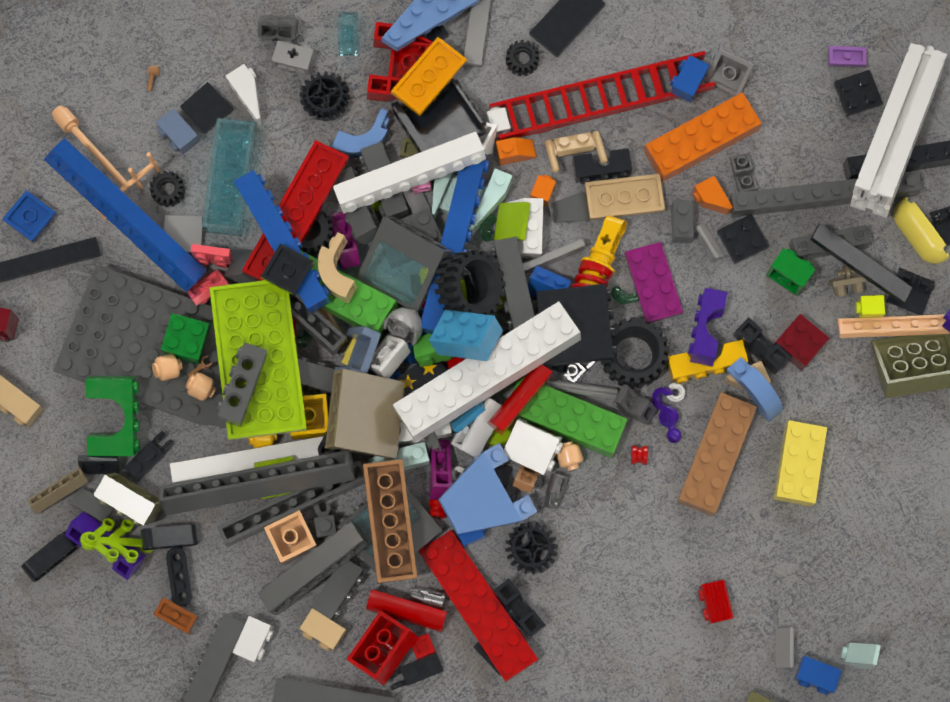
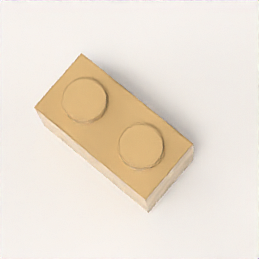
[299,608,347,651]

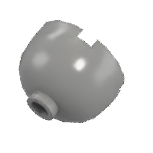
[383,308,423,346]

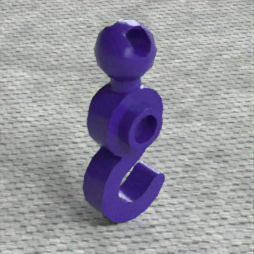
[652,387,681,443]

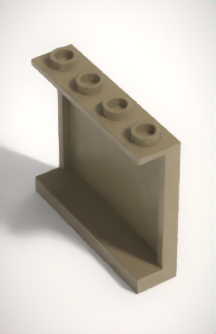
[325,369,405,460]

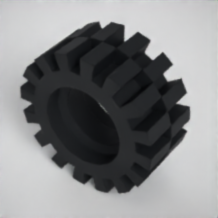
[506,40,539,76]
[149,171,185,207]

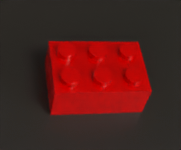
[346,610,418,686]

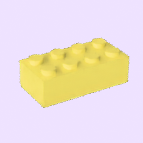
[773,420,827,507]

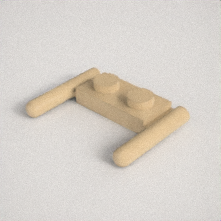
[545,131,608,172]

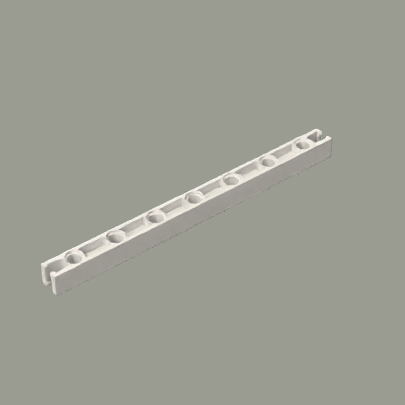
[170,422,452,483]

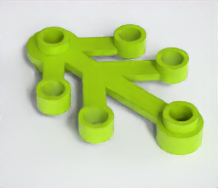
[80,518,154,563]

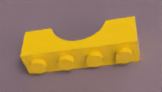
[667,340,748,384]

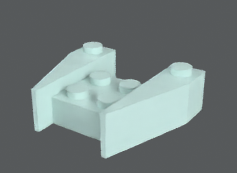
[432,169,513,235]

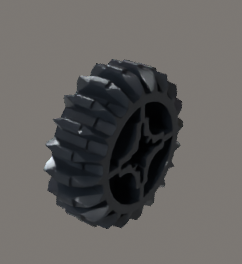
[299,71,350,121]
[505,522,558,575]

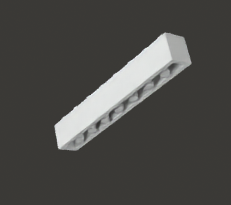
[333,132,486,214]

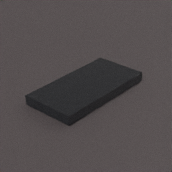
[529,0,606,57]

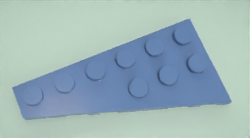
[382,0,480,51]

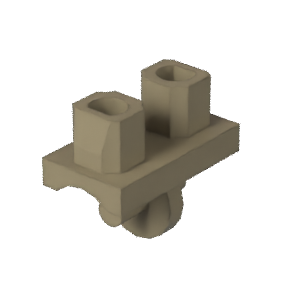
[828,264,867,297]

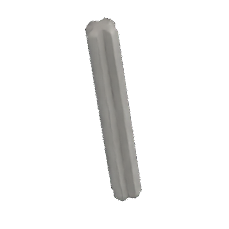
[545,379,618,399]

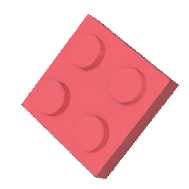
[191,244,234,268]
[187,269,229,306]

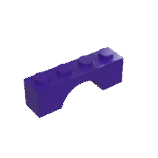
[688,288,727,367]
[65,511,146,580]

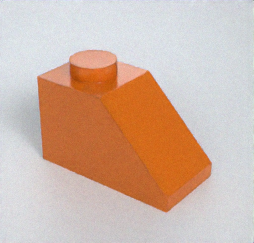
[496,137,536,166]
[692,176,733,214]

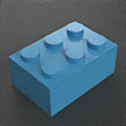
[429,310,503,361]

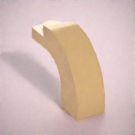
[318,232,357,304]

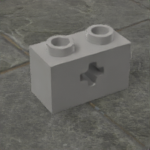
[271,40,315,76]

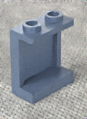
[334,326,381,374]

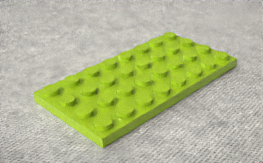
[209,280,307,441]

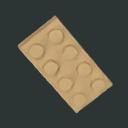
[585,174,665,220]

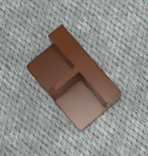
[153,597,198,635]

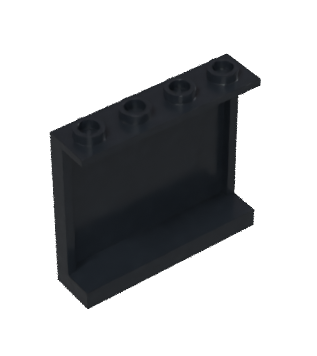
[391,78,487,153]
[536,284,617,370]

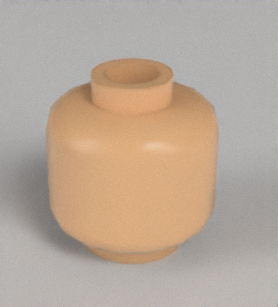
[152,354,183,381]
[185,372,216,401]
[556,441,584,471]

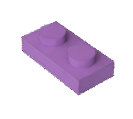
[828,46,867,68]

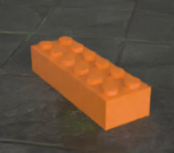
[643,92,762,183]

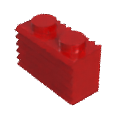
[698,580,734,625]

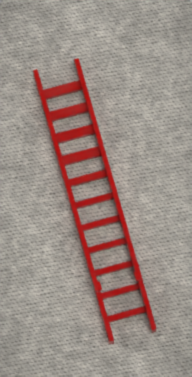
[489,51,715,141]

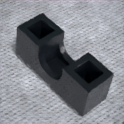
[572,148,632,184]
[733,317,791,375]
[493,578,546,639]

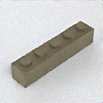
[28,467,89,514]

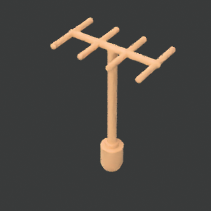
[52,106,161,220]

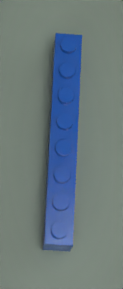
[234,170,330,314]

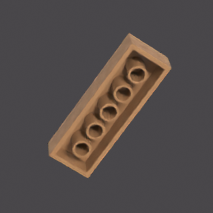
[677,392,757,517]
[363,459,417,584]

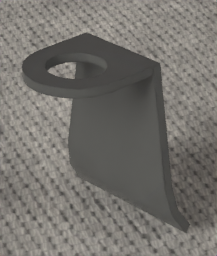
[549,192,590,223]

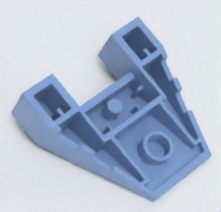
[438,443,538,534]

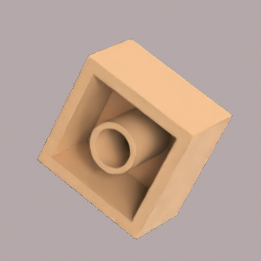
[264,510,317,565]

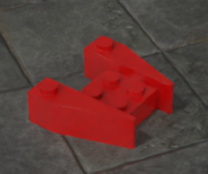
[367,22,433,102]

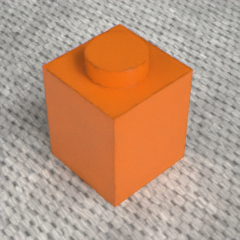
[530,175,556,207]

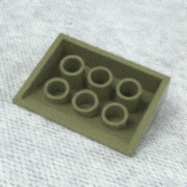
[871,334,950,398]

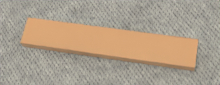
[837,314,950,338]

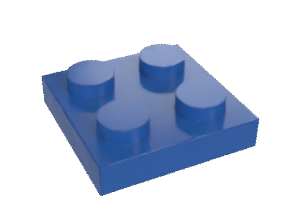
[2,190,57,243]

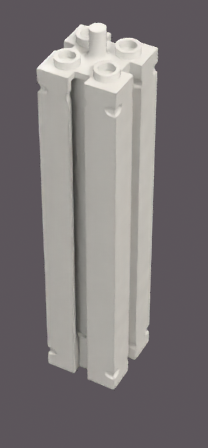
[850,43,947,218]

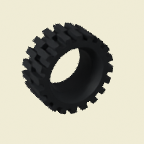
[434,250,505,315]
[600,317,669,389]

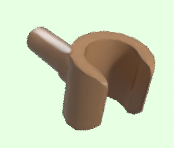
[147,65,160,92]
[187,356,213,377]

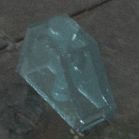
[338,12,358,56]

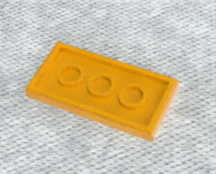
[391,37,467,116]

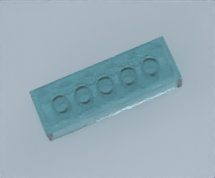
[202,118,257,237]

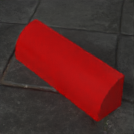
[487,365,552,435]
[366,589,447,633]

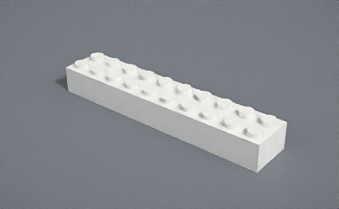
[393,302,581,443]

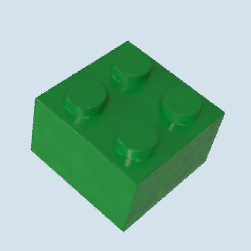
[765,248,815,296]
[161,313,210,364]

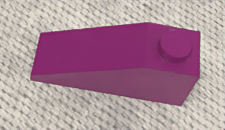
[330,212,361,269]
[429,439,452,500]

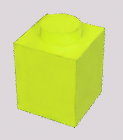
[855,295,885,318]

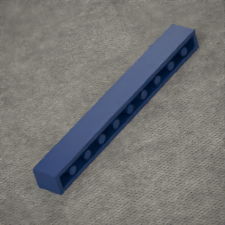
[43,138,207,292]
[421,154,490,335]

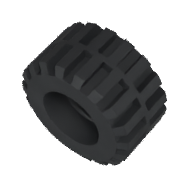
[300,211,334,257]

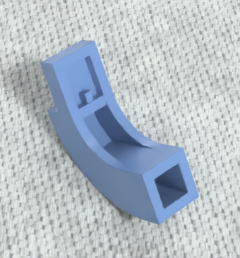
[332,108,390,158]
[727,357,783,422]

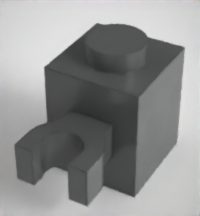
[314,503,337,540]

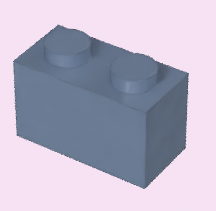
[156,108,200,155]

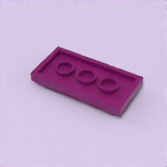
[624,242,683,324]

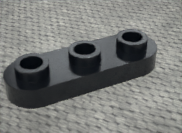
[166,547,192,606]

